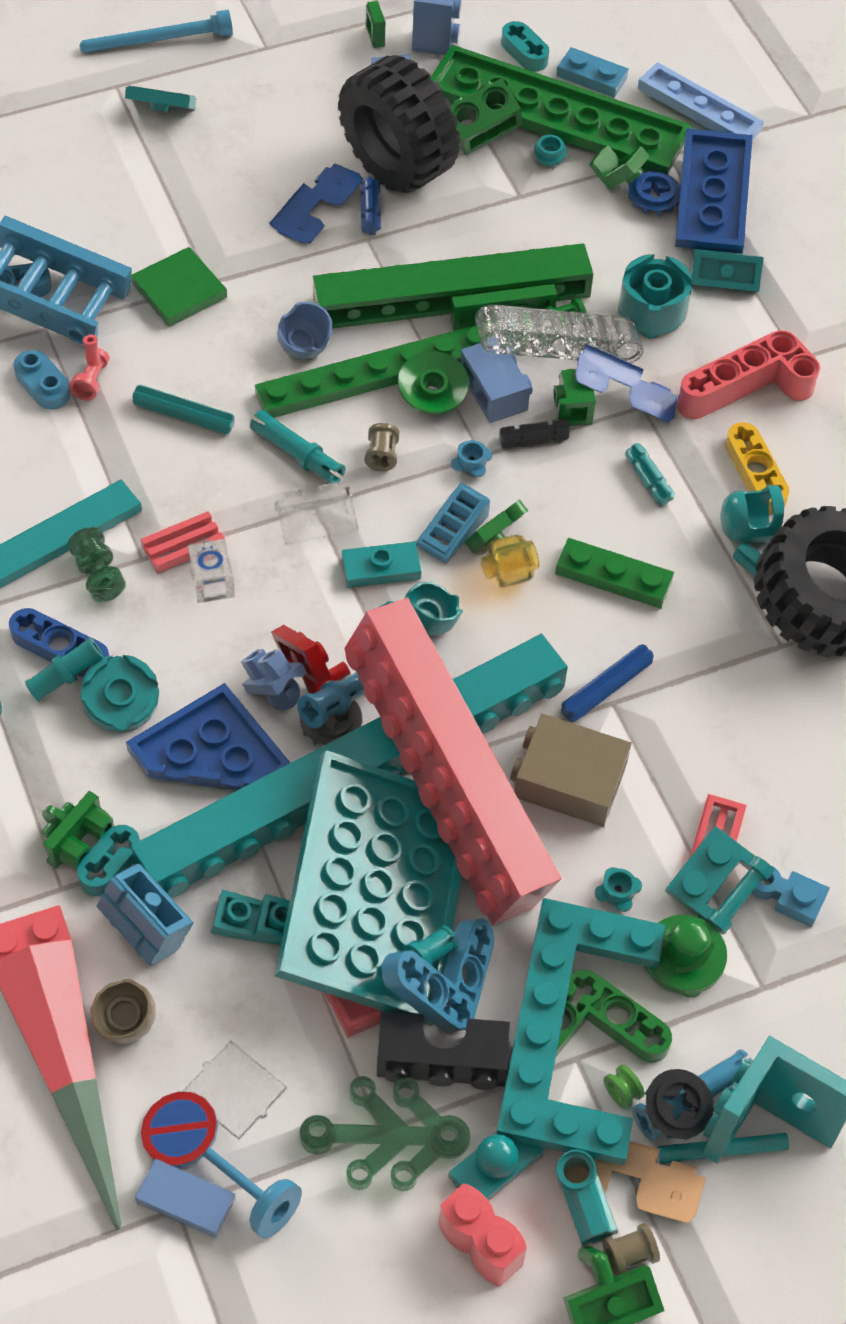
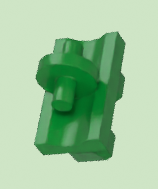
[41,791,114,869]

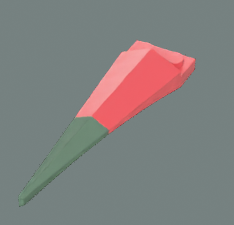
[0,905,121,1230]

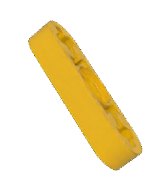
[725,422,789,514]

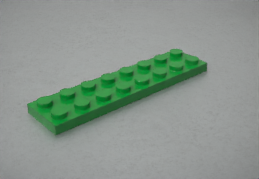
[431,45,691,174]

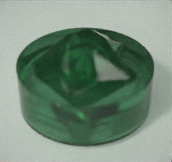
[86,566,126,602]

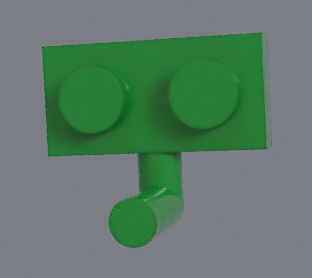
[563,1245,665,1324]

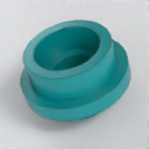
[533,135,567,166]

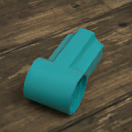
[556,1149,618,1245]

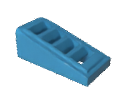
[416,483,490,564]

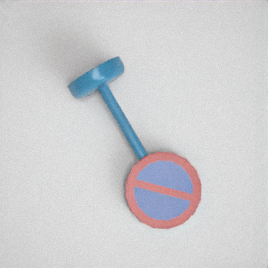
[141,1091,302,1238]

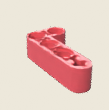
[677,330,820,419]

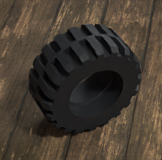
[338,55,460,193]
[754,506,846,657]

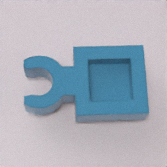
[752,866,830,927]

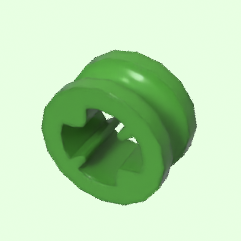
[603,1065,645,1109]

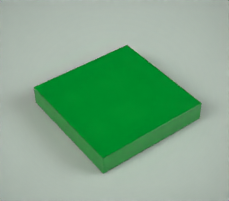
[131,247,227,326]

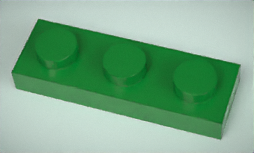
[450,284,557,331]
[555,537,674,609]

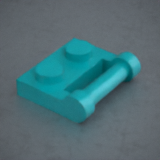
[665,826,774,935]

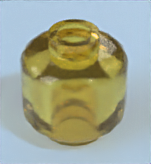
[481,534,539,588]

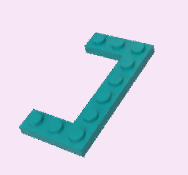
[496,898,665,1165]

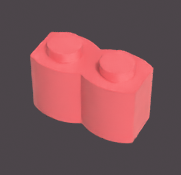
[438,1183,527,1286]

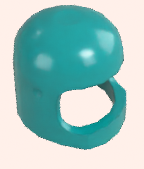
[720,485,784,544]

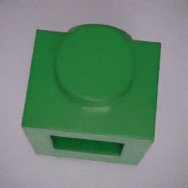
[553,369,596,426]

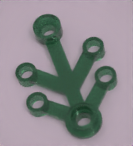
[300,1076,470,1192]

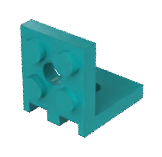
[702,1035,846,1164]

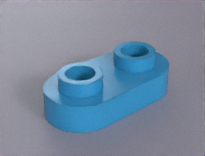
[13,350,71,409]

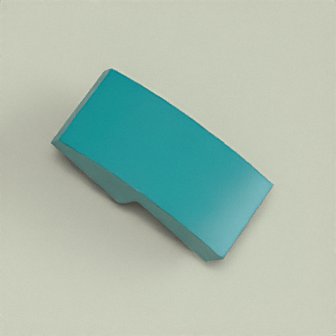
[210,889,290,944]

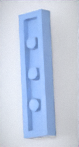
[637,62,764,140]

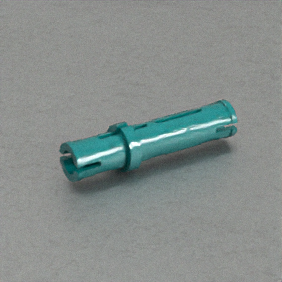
[250,410,346,486]

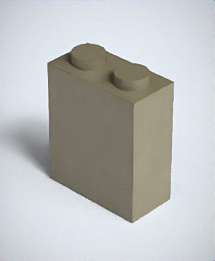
[510,713,632,827]

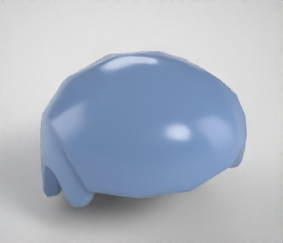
[277,302,333,359]

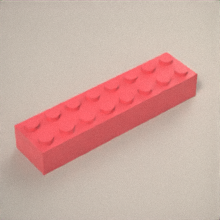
[344,598,562,926]

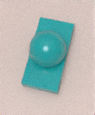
[448,1134,544,1201]

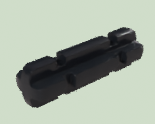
[499,419,570,448]

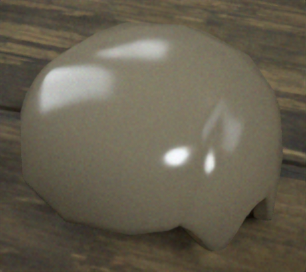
[90,979,156,1045]

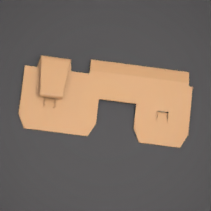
[565,1141,706,1224]

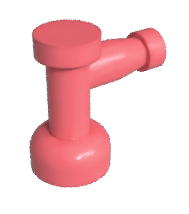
[69,335,110,401]

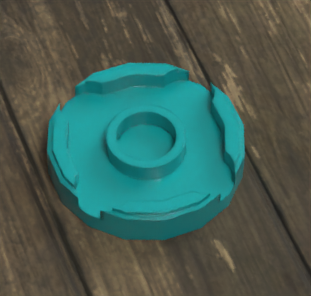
[80,655,159,732]

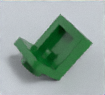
[589,145,650,190]

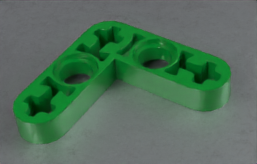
[556,969,672,1062]

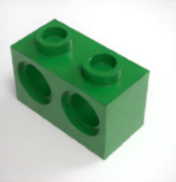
[450,78,523,155]

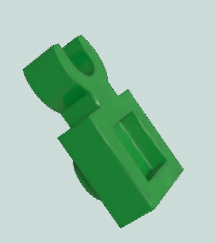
[464,499,528,554]

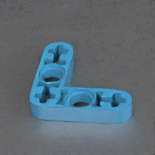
[381,918,494,1032]

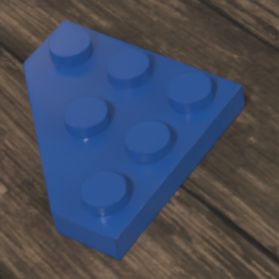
[126,683,291,790]

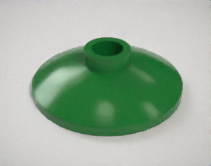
[398,351,469,414]

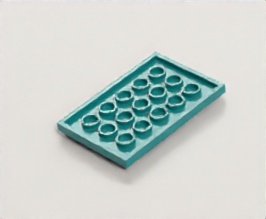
[275,750,461,1026]

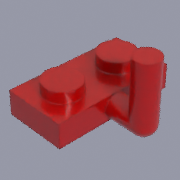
[271,625,351,694]

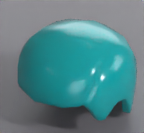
[404,582,463,635]

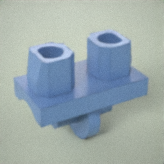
[241,649,307,710]

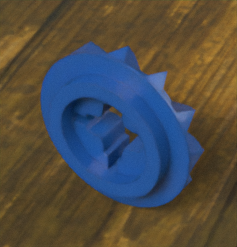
[628,171,680,216]

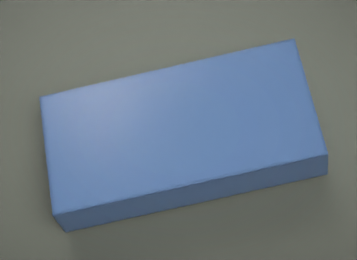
[135,1159,236,1238]

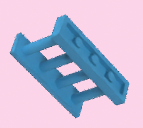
[0,215,132,344]

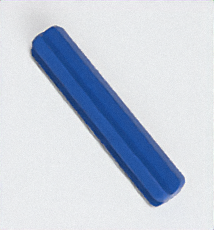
[561,644,654,722]

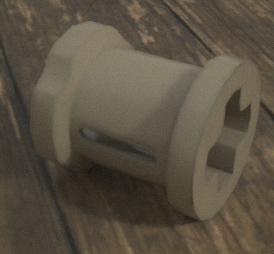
[364,423,400,471]
[602,1223,660,1276]

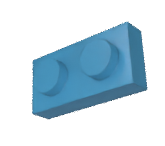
[556,47,629,98]

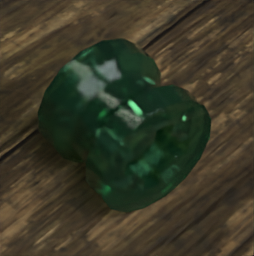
[67,527,113,574]

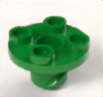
[644,915,727,997]

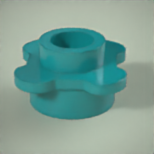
[594,867,642,912]

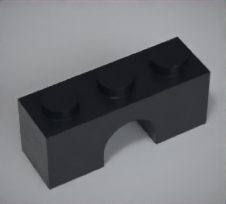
[376,1012,510,1090]

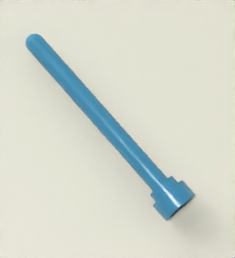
[79,9,233,53]

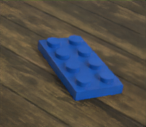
[675,128,753,254]

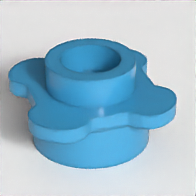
[451,440,492,477]

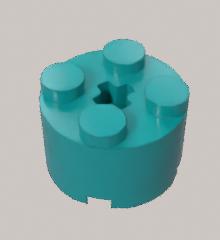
[618,254,692,339]

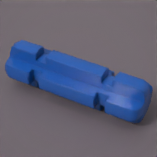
[361,176,381,235]

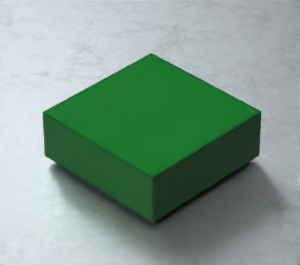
[365,0,386,48]

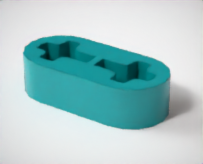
[501,21,550,71]
[77,825,140,896]

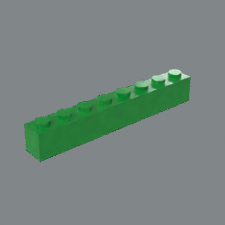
[313,243,594,329]

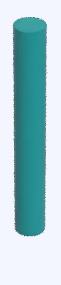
[657,1133,789,1164]

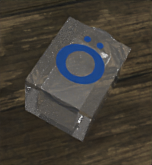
[187,539,235,603]

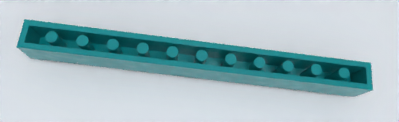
[131,633,568,898]

